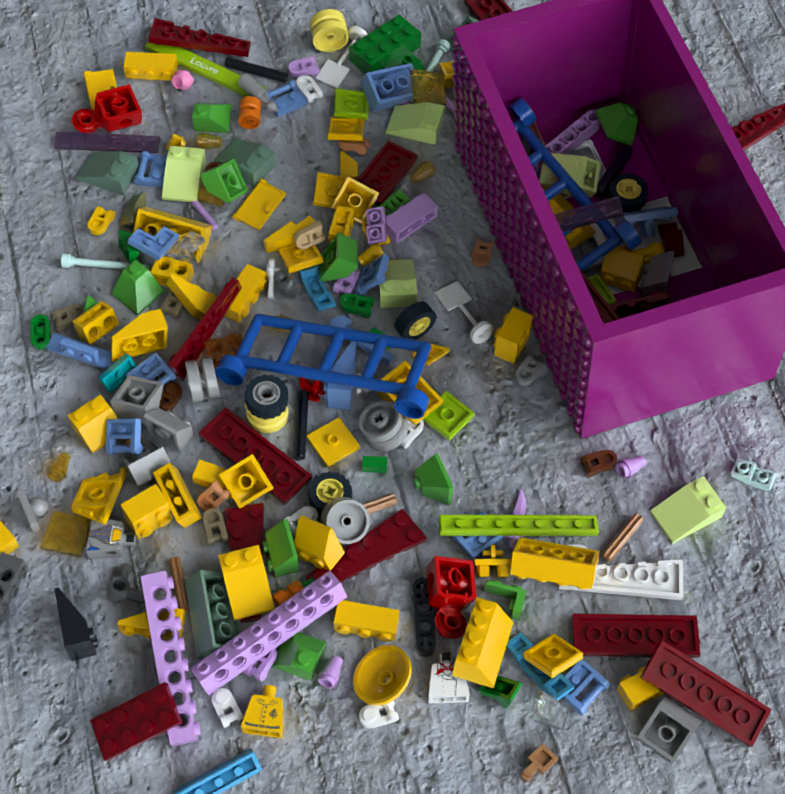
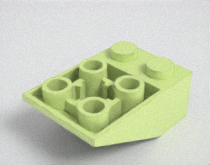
[539,153,601,199]

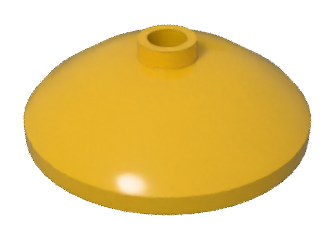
[353,645,412,706]

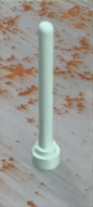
[410,39,450,103]
[61,253,150,270]

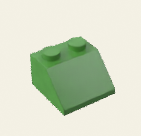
[320,232,358,282]
[262,519,299,578]

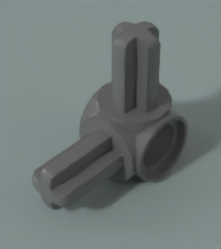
[107,563,145,604]

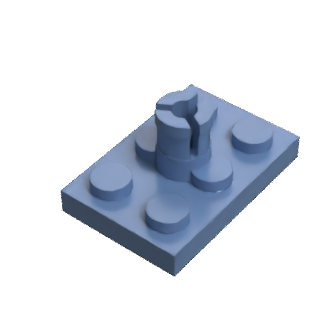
[614,206,678,237]

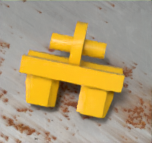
[474,544,512,577]

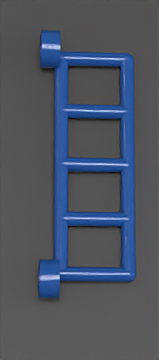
[509,97,642,272]
[215,314,431,419]

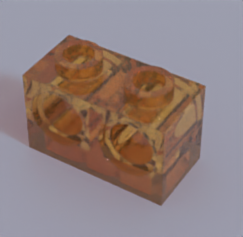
[204,333,243,369]

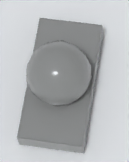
[16,489,48,533]

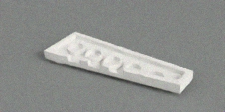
[559,560,683,600]

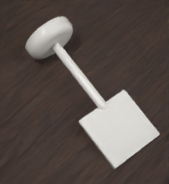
[316,26,368,88]
[434,281,495,344]

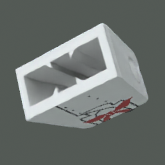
[428,652,470,704]

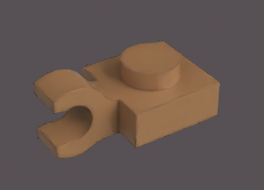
[521,743,559,783]

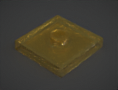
[410,69,446,106]
[41,511,91,558]

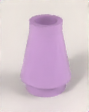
[616,456,646,478]
[318,655,343,689]

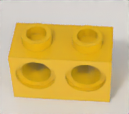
[329,205,355,243]
[151,256,194,287]
[72,301,119,345]

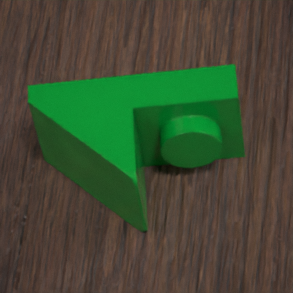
[118,230,142,265]
[478,676,522,709]

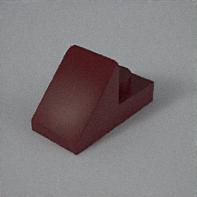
[658,222,685,258]

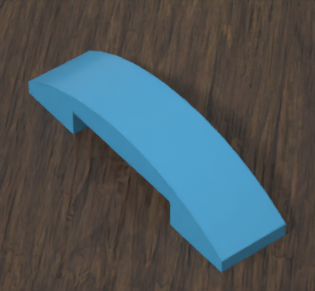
[298,265,336,312]
[506,632,574,701]

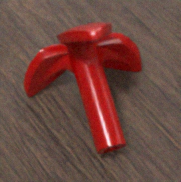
[299,377,325,402]

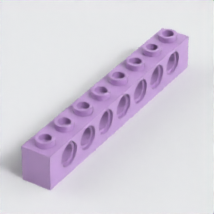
[190,570,347,695]
[140,571,201,747]

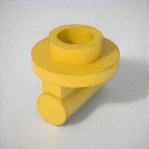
[166,134,186,150]

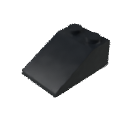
[54,587,99,661]

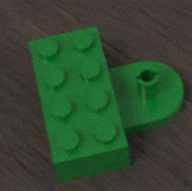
[349,14,424,81]

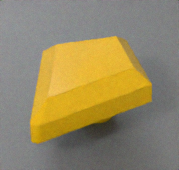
[412,343,450,366]

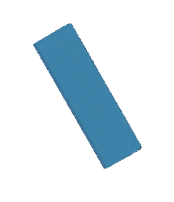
[173,748,262,794]

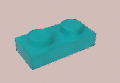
[98,353,136,393]

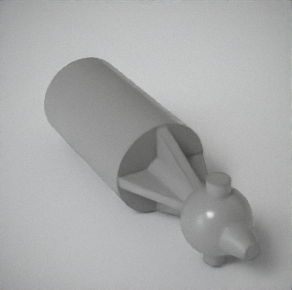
[238,74,278,112]

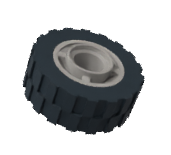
[245,374,288,419]

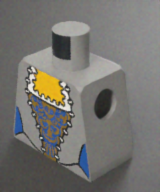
[86,519,136,559]

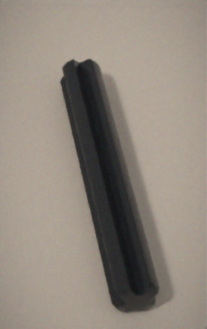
[225,57,288,83]
[294,390,309,461]

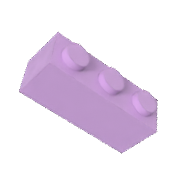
[386,193,438,244]

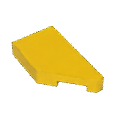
[340,151,358,180]

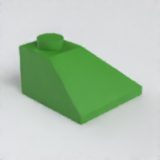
[192,102,232,133]
[595,102,638,146]
[200,159,249,203]
[112,260,164,315]
[413,453,453,505]
[272,632,326,681]

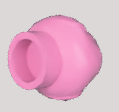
[172,70,194,90]

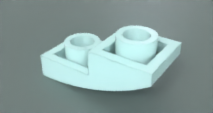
[731,458,776,492]

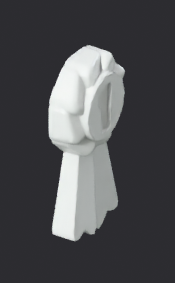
[267,259,280,299]

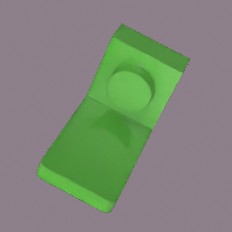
[484,580,526,620]

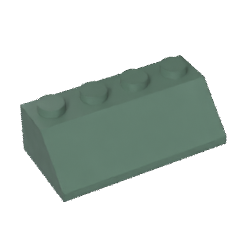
[184,570,242,658]

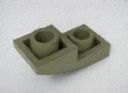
[121,192,146,228]

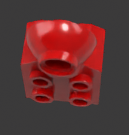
[72,84,142,134]
[426,556,476,639]

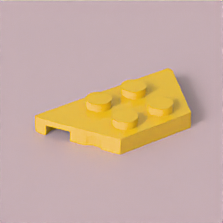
[71,467,127,524]

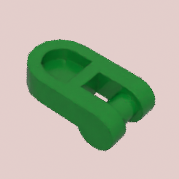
[340,293,375,318]

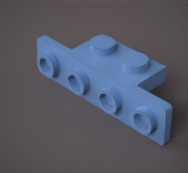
[46,333,116,370]

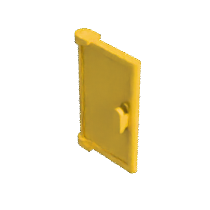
[83,69,117,110]
[232,178,286,231]

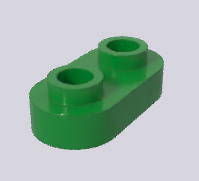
[30,314,51,350]

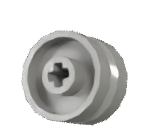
[185,356,220,403]
[359,401,408,451]
[321,497,370,544]

